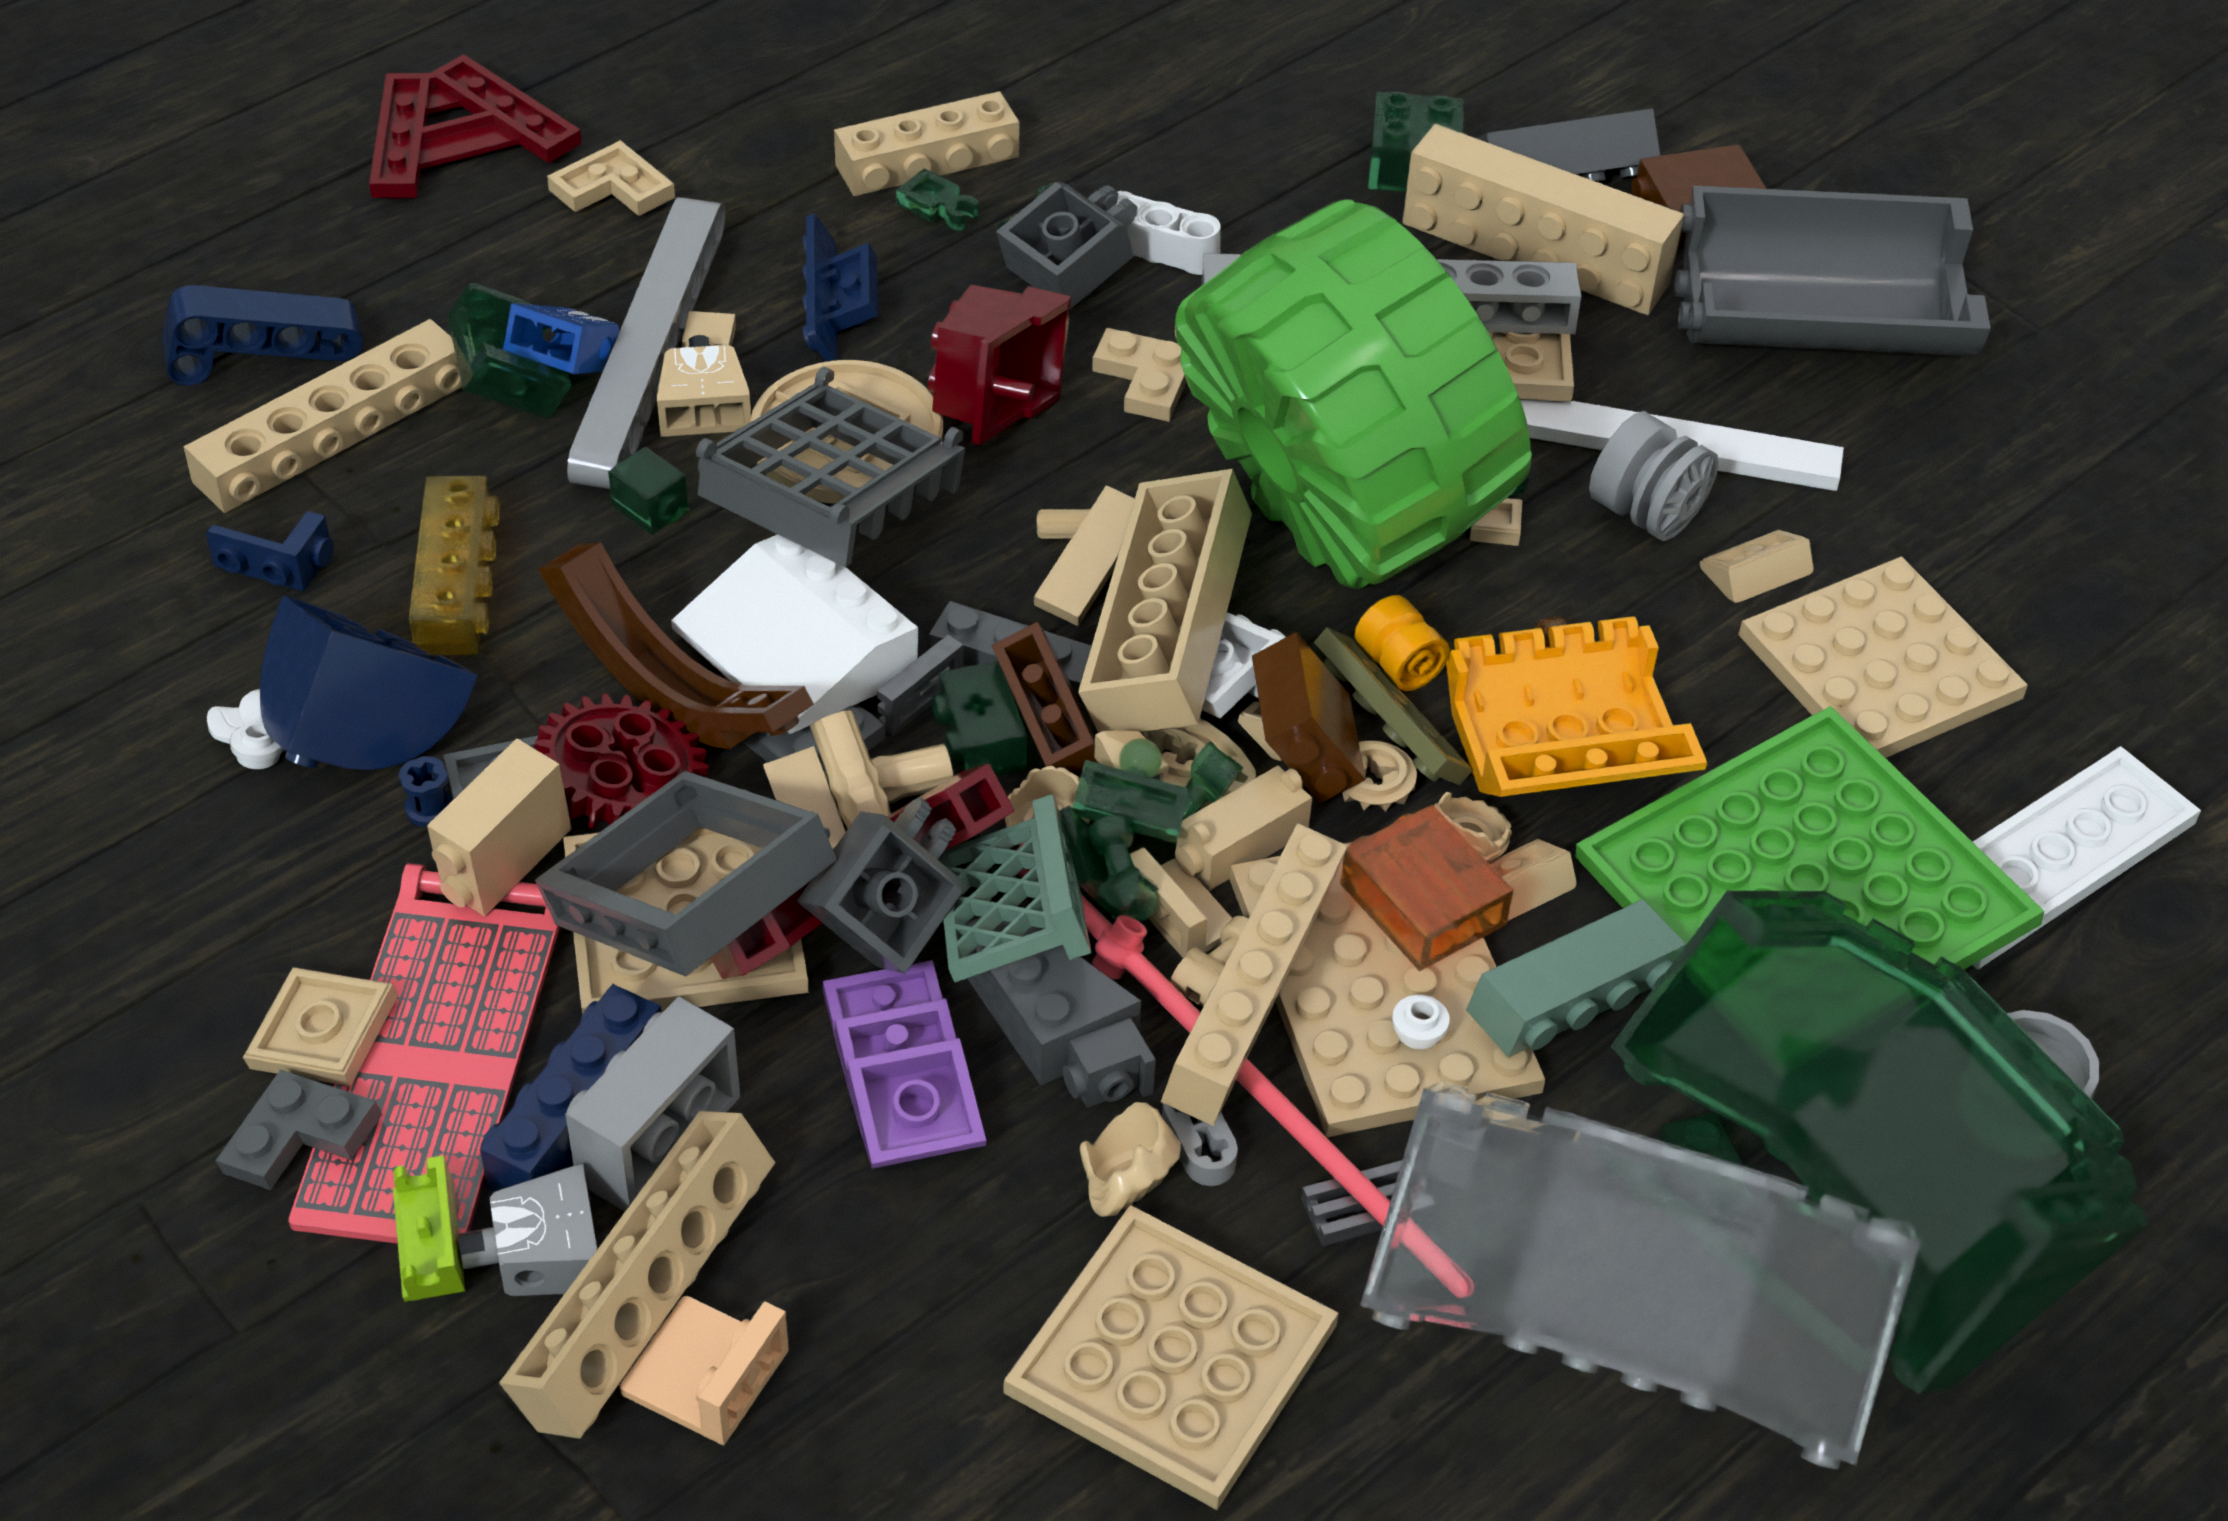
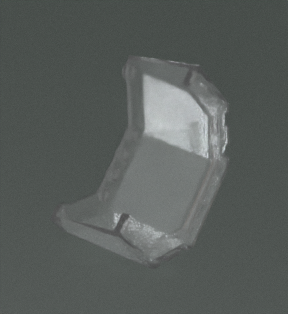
[1361,1081,1921,1469]

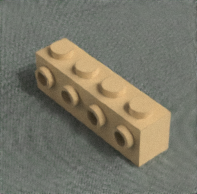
[834,91,1019,196]

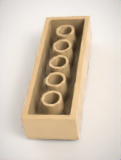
[1403,124,1684,315]
[1078,469,1252,733]

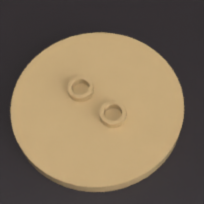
[750,360,943,504]

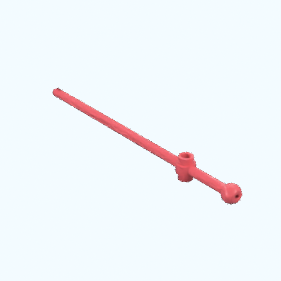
[1016,843,1472,1298]

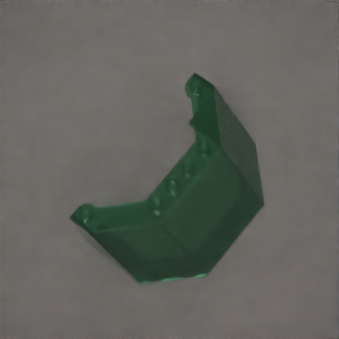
[1611,890,2148,1395]

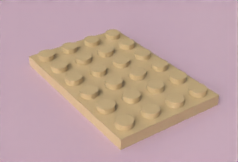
[1229,828,1545,1137]

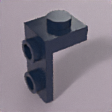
[206,511,334,591]

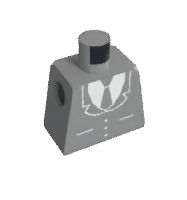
[458,1164,597,1296]

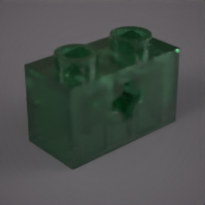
[932,661,1027,776]

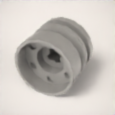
[1589,411,1719,541]

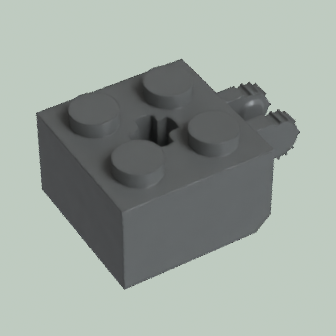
[996,182,1138,309]
[797,797,964,974]

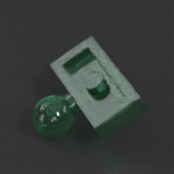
[1071,738,1190,843]

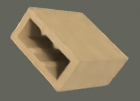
[427,738,571,917]

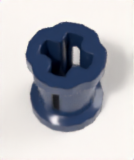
[398,756,453,827]

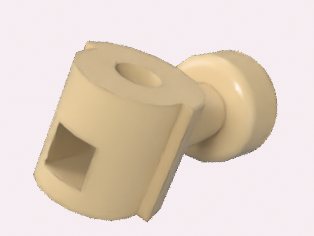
[1170,916,1249,1007]

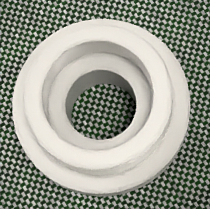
[1392,995,1450,1049]

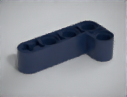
[162,285,363,386]

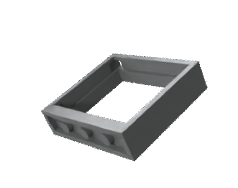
[535,771,837,977]

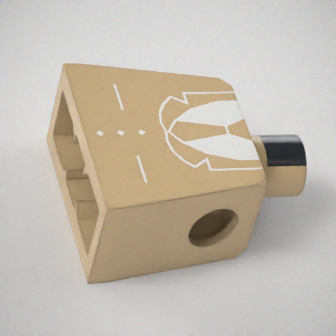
[657,335,751,437]

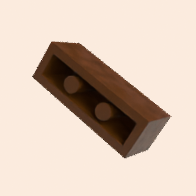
[991,622,1106,785]

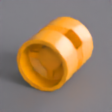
[1355,595,1450,691]

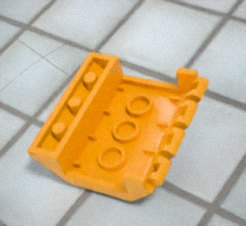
[1446,616,1707,797]

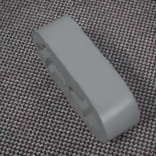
[1162,1103,1238,1186]

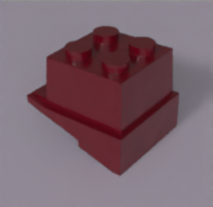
[928,285,1071,445]

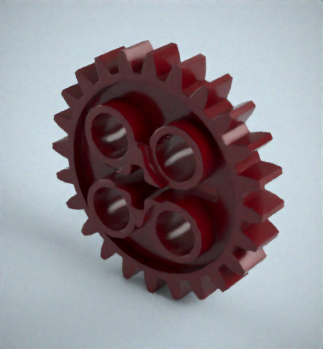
[534,694,708,829]

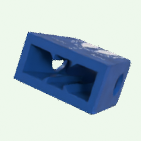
[503,303,619,374]

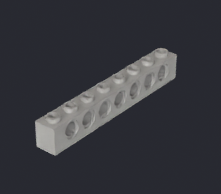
[1201,253,1581,334]

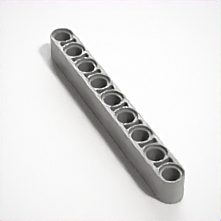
[567,197,725,490]

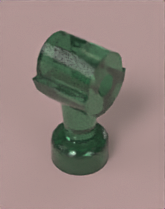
[1149,741,1244,840]
[1087,815,1159,922]

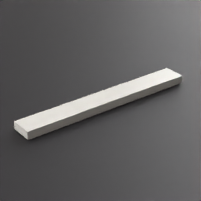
[1520,399,1844,491]

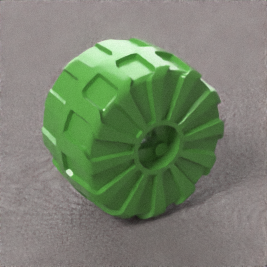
[1175,199,1532,589]

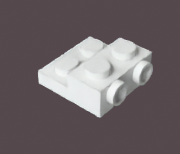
[1202,612,1286,718]

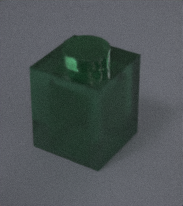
[608,447,689,535]

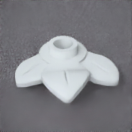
[207,689,284,769]

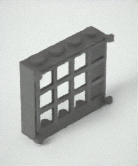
[696,367,965,568]

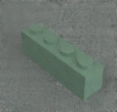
[1466,899,1687,1058]

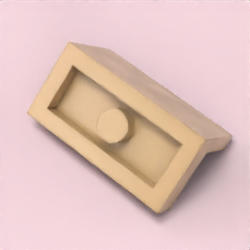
[1124,847,1232,959]

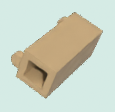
[1175,766,1312,891]

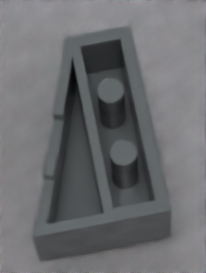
[964,917,1141,1086]

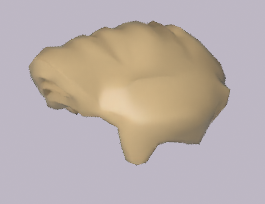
[1080,1102,1181,1217]

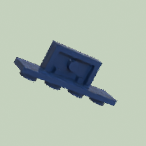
[803,213,878,362]

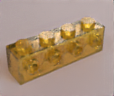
[409,476,499,655]

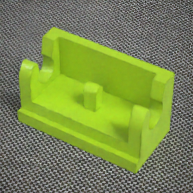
[393,1155,465,1302]

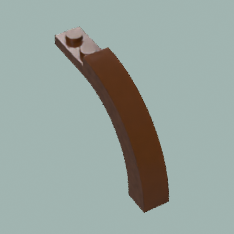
[538,542,814,749]

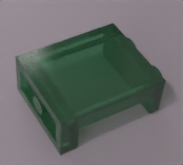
[447,282,572,419]

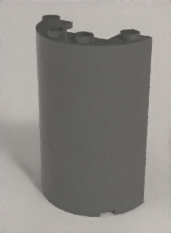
[1675,186,1991,356]

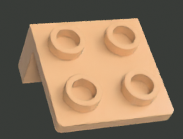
[620,1296,789,1446]

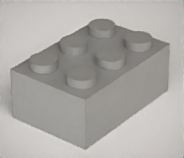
[565,996,740,1212]

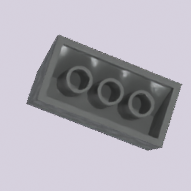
[1476,108,1660,182]

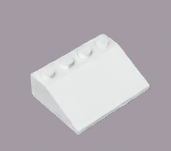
[671,534,918,734]

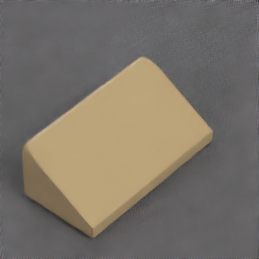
[1700,530,1814,603]
[1458,839,1577,927]

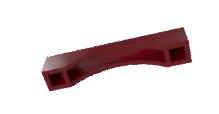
[711,763,1015,979]

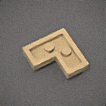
[547,140,675,216]
[1092,328,1187,422]

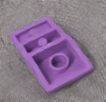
[823,960,986,1169]

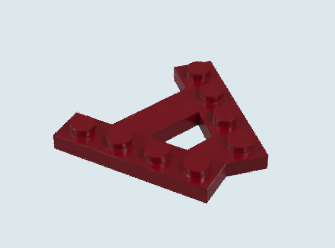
[369,54,582,199]

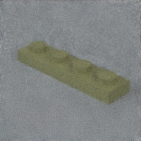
[1314,627,1473,785]

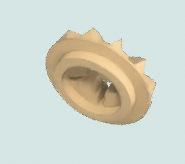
[1342,741,1417,812]

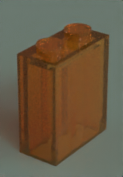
[1340,805,1513,971]

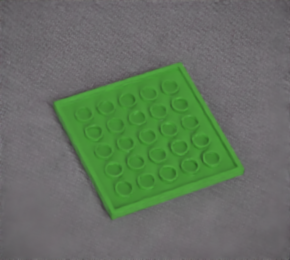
[1575,706,2045,1077]

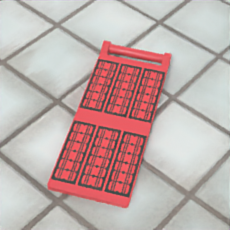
[288,863,560,1244]

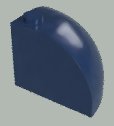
[260,595,478,770]

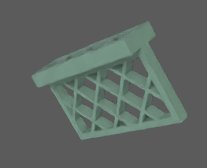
[938,794,1091,982]

